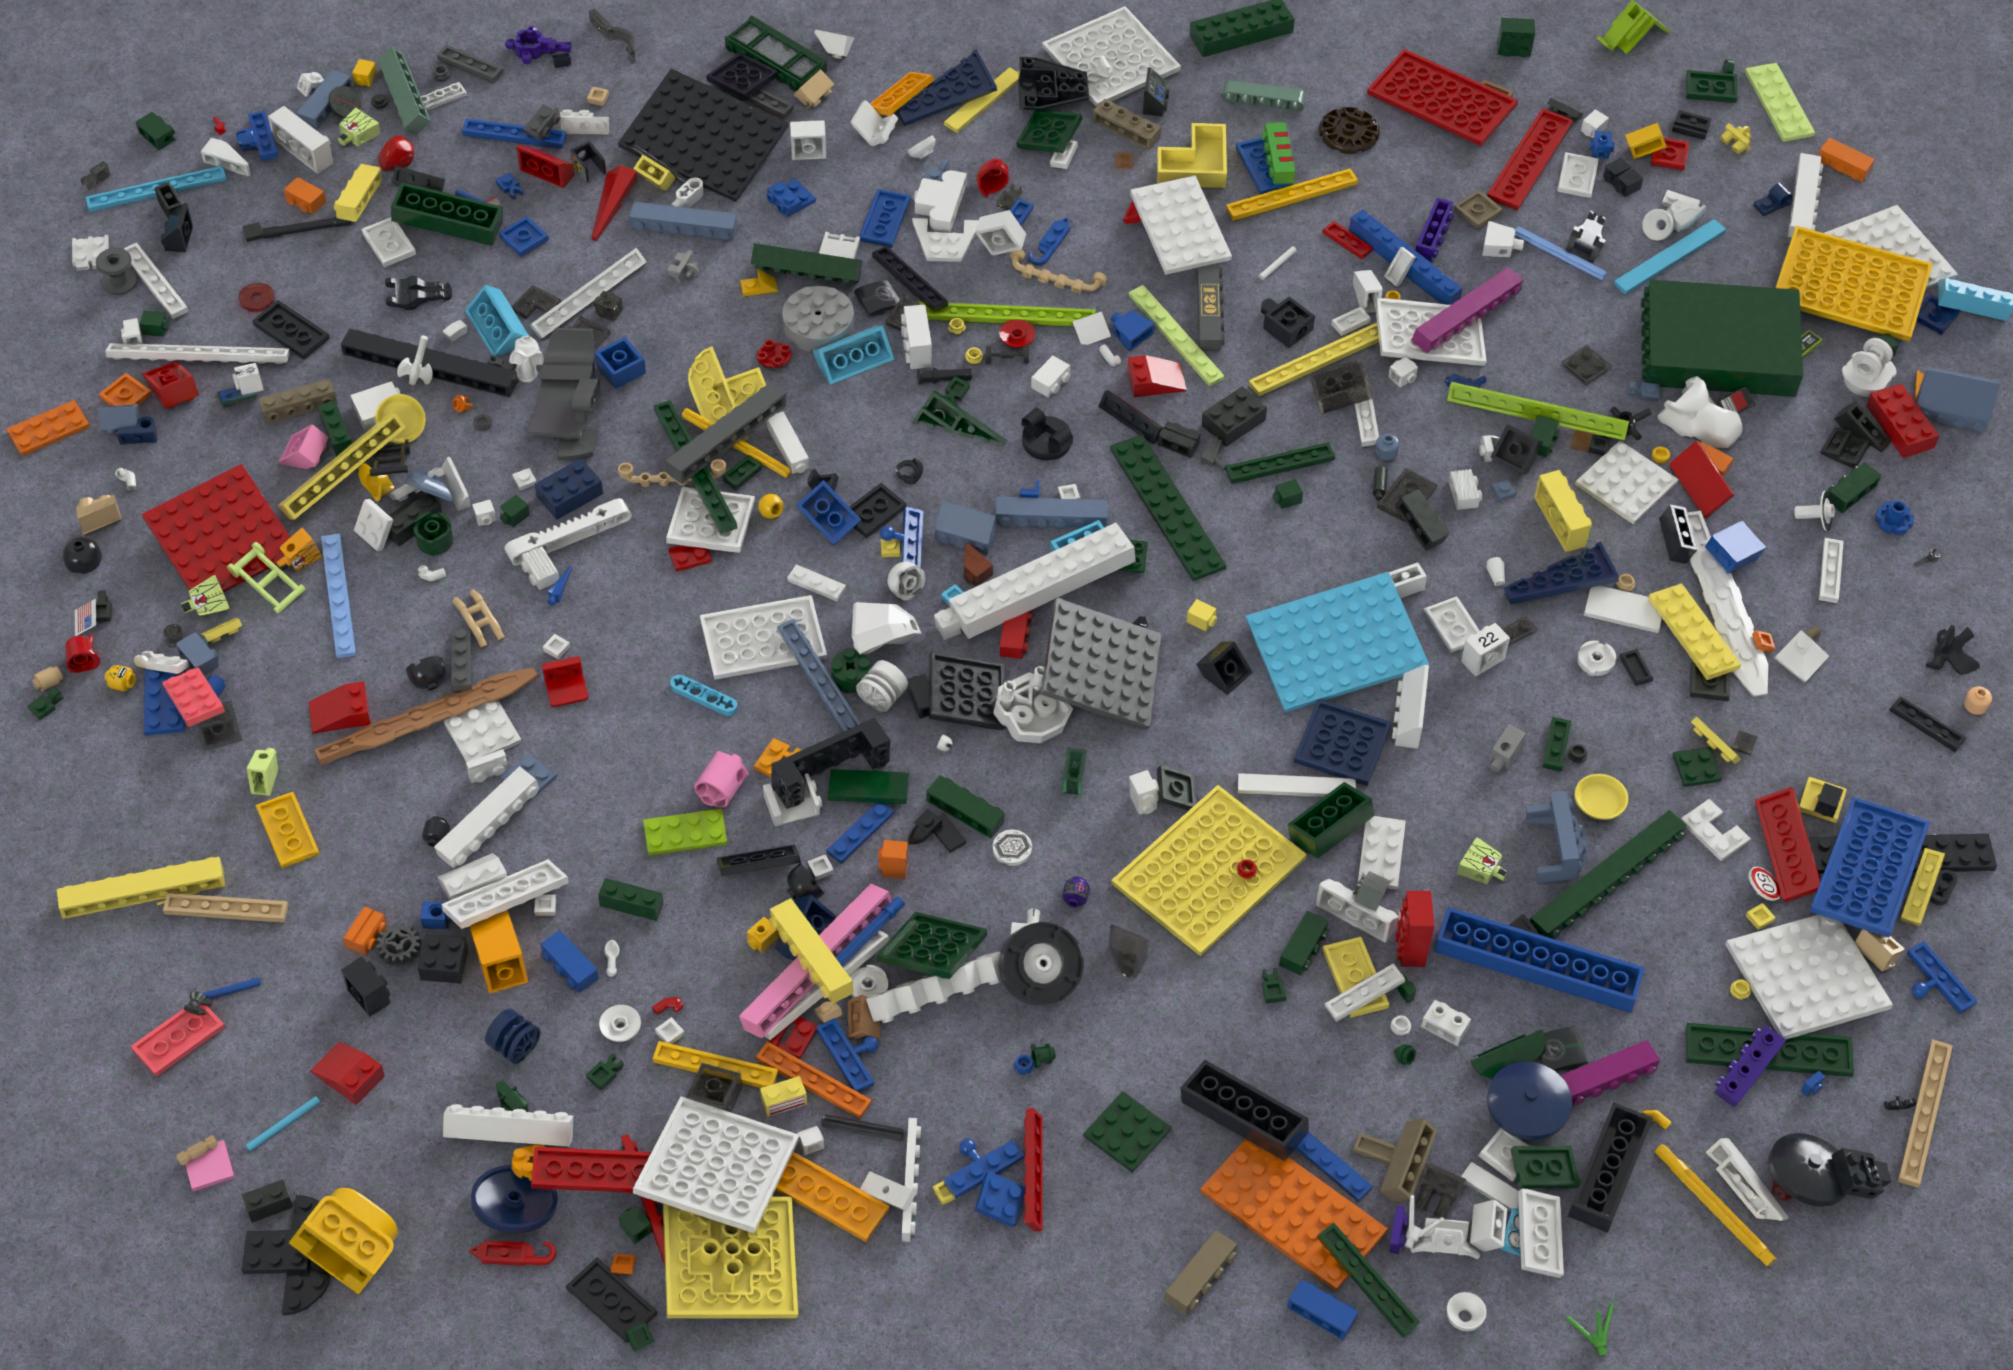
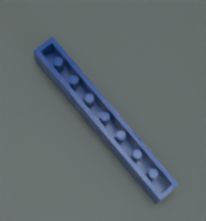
[1349,209,1462,305]

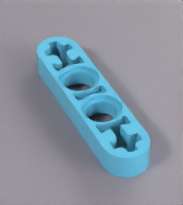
[670,675,737,716]

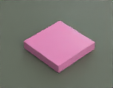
[185,1140,235,1192]

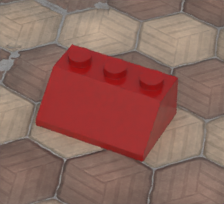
[517,145,574,188]

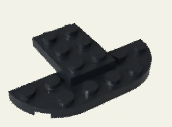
[242,1195,331,1315]

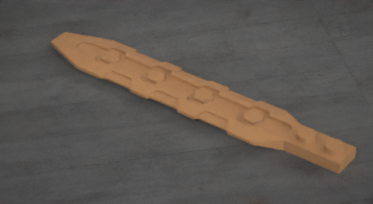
[314,667,538,765]

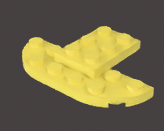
[688,346,766,441]

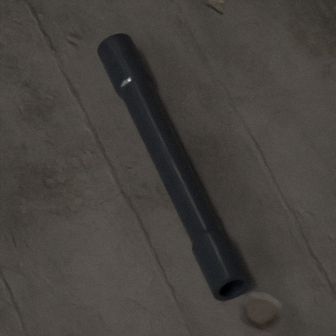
[262,217,352,239]

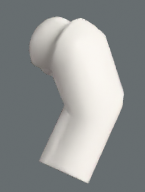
[418,565,446,582]

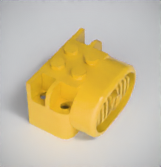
[289,1188,398,1294]

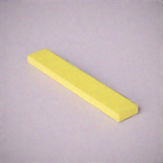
[944,67,1018,133]

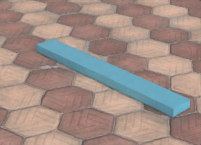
[85,166,227,212]
[1614,219,1726,295]

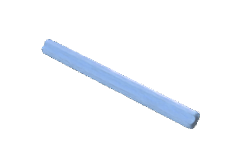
[1515,227,1607,280]

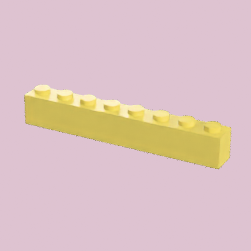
[277,413,406,520]
[57,857,225,919]

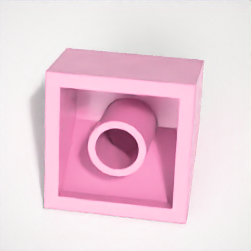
[278,424,329,470]

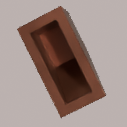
[963,543,993,587]

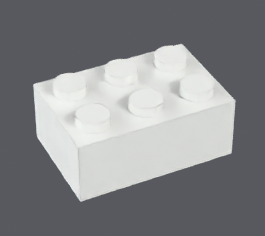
[901,305,932,369]

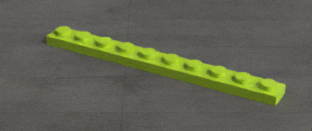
[919,302,1096,327]
[1447,382,1629,440]

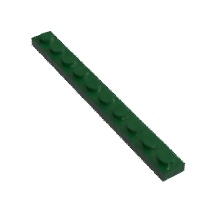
[653,400,738,534]

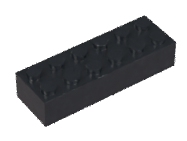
[1180,1060,1309,1161]
[1568,1102,1653,1233]

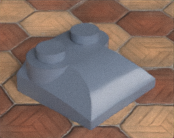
[405,469,452,501]

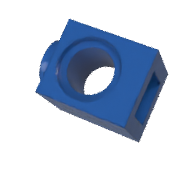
[421,901,452,929]

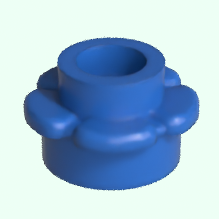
[1014,1055,1034,1075]

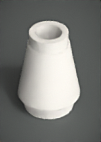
[1486,557,1505,586]

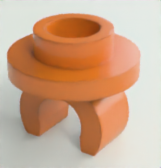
[452,395,473,413]

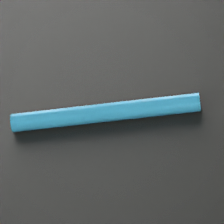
[245,1096,320,1152]

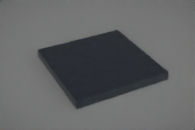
[929,652,1005,730]

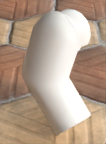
[1099,345,1121,366]
[115,468,136,491]

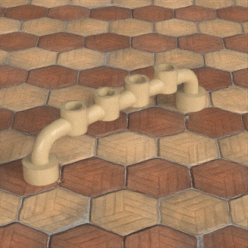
[1010,249,1107,294]
[618,459,726,487]

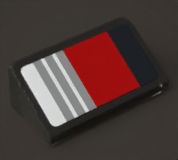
[1716,386,1755,414]

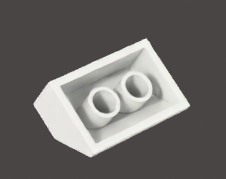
[437,853,507,901]

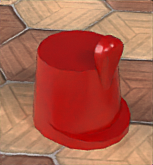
[65,635,101,673]

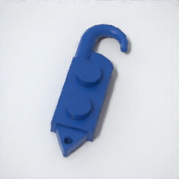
[1028,217,1070,265]

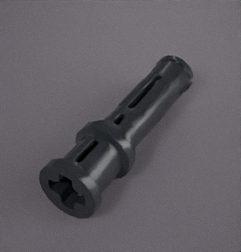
[917,368,972,385]

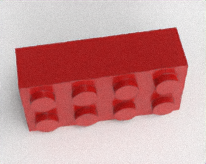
[1866,384,1939,458]
[1394,891,1435,967]

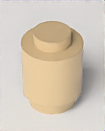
[32,666,63,692]

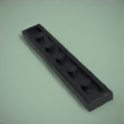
[872,246,948,312]

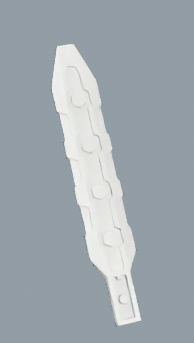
[1688,511,1768,697]

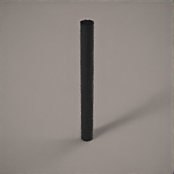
[633,145,689,184]

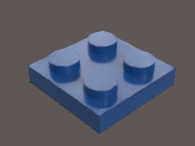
[499,216,549,257]
[974,1171,1026,1227]

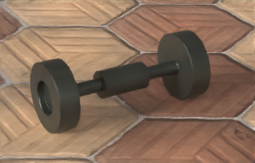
[986,345,1029,363]

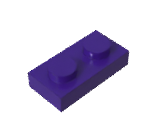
[1390,1206,1409,1254]

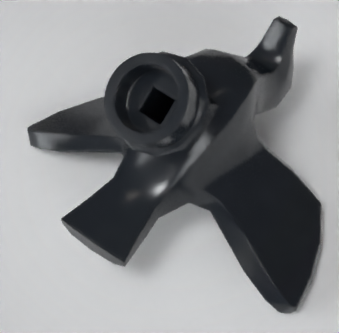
[1926,625,1980,675]

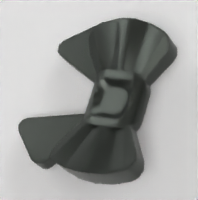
[184,991,213,1016]

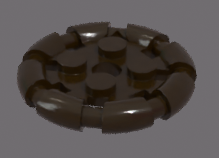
[1319,107,1380,154]

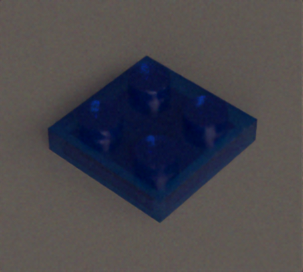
[1916,294,1961,335]

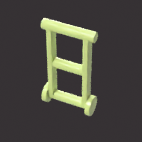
[227,542,306,614]

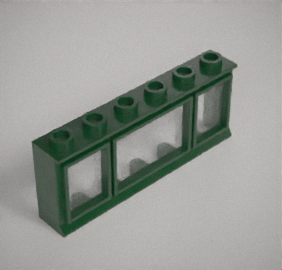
[725,15,827,91]

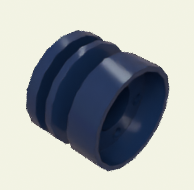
[485,1008,541,1064]

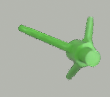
[1566,1303,1614,1357]

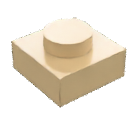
[587,87,609,106]
[814,1002,843,1023]

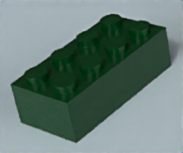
[1288,782,1375,859]

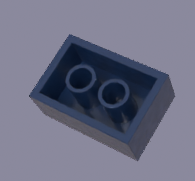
[535,458,603,520]

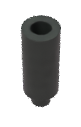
[1373,466,1388,501]

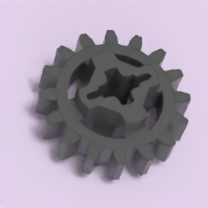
[376,923,421,966]

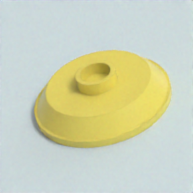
[375,394,426,444]
[1574,774,1628,820]

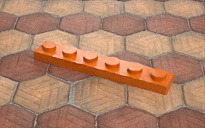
[756,1041,872,1119]

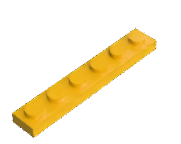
[652,1041,778,1088]

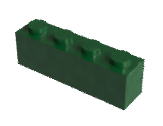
[926,775,1005,839]

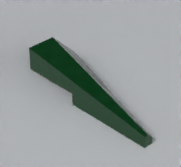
[913,390,1008,446]

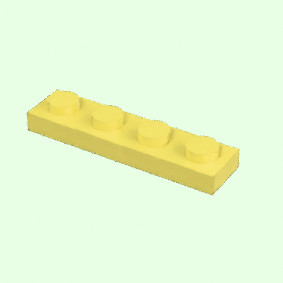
[1901,848,1945,926]

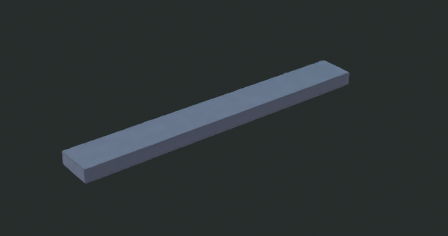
[777,619,861,732]

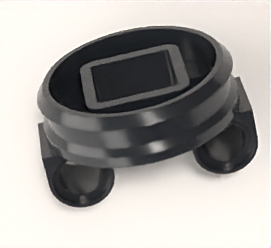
[1021,408,1073,460]

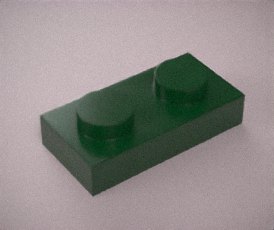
[722,455,762,490]

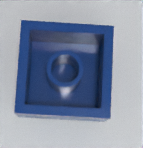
[595,337,646,389]

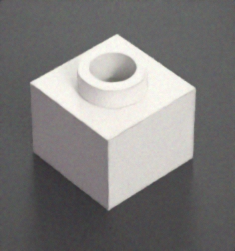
[472,500,496,526]

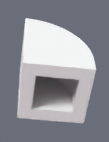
[796,1126,824,1155]

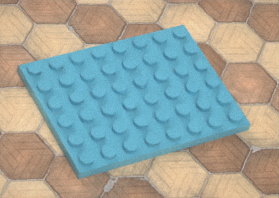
[1246,572,1429,712]

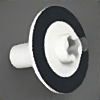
[1795,491,1835,531]

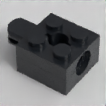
[1260,296,1315,348]

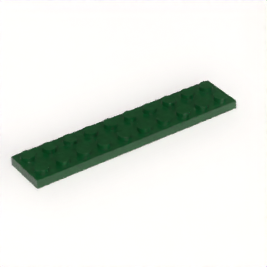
[1110,434,1227,581]

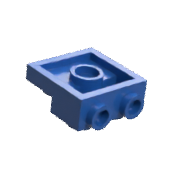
[767,178,816,217]

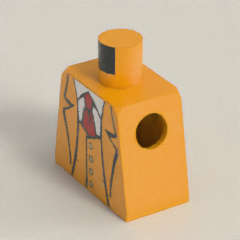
[276,528,322,572]

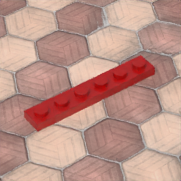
[1024,1108,1043,1231]

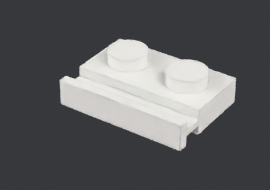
[466,749,508,783]

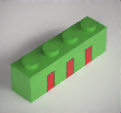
[1261,122,1295,184]

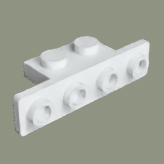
[551,110,610,135]

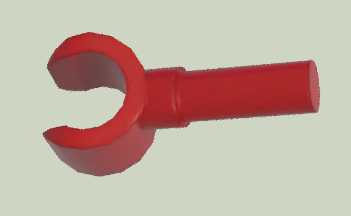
[213,116,226,135]

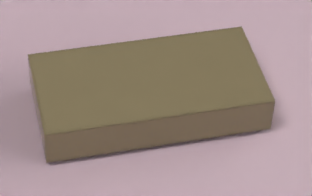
[1352,1133,1397,1166]

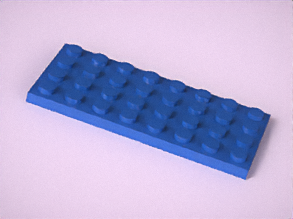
[1810,797,1930,938]

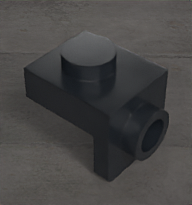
[807,469,839,492]

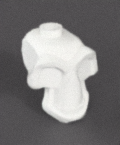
[509,336,544,383]

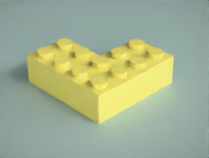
[1157,123,1227,188]

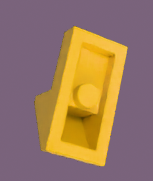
[740,269,778,296]

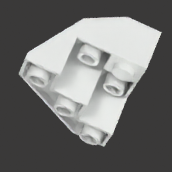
[852,602,922,654]

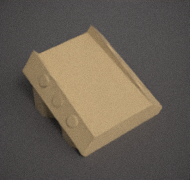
[76,495,121,535]

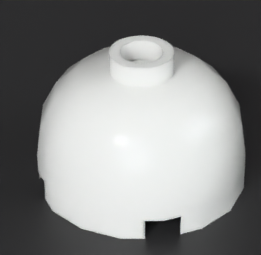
[887,562,925,600]

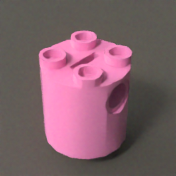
[694,751,749,808]

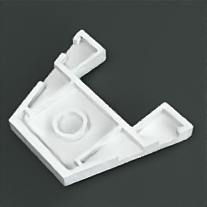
[912,218,979,262]

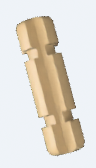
[176,1135,218,1165]

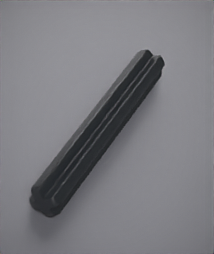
[822,1115,904,1141]

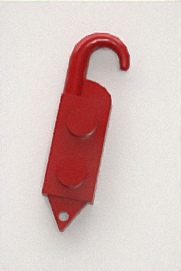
[469,1240,556,1266]

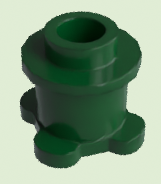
[1031,1043,1056,1068]

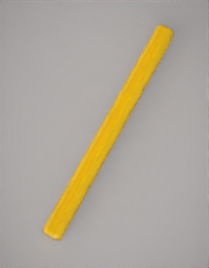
[682,408,791,478]

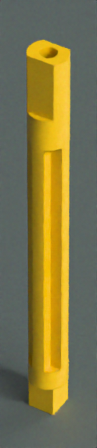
[1654,1144,1777,1266]

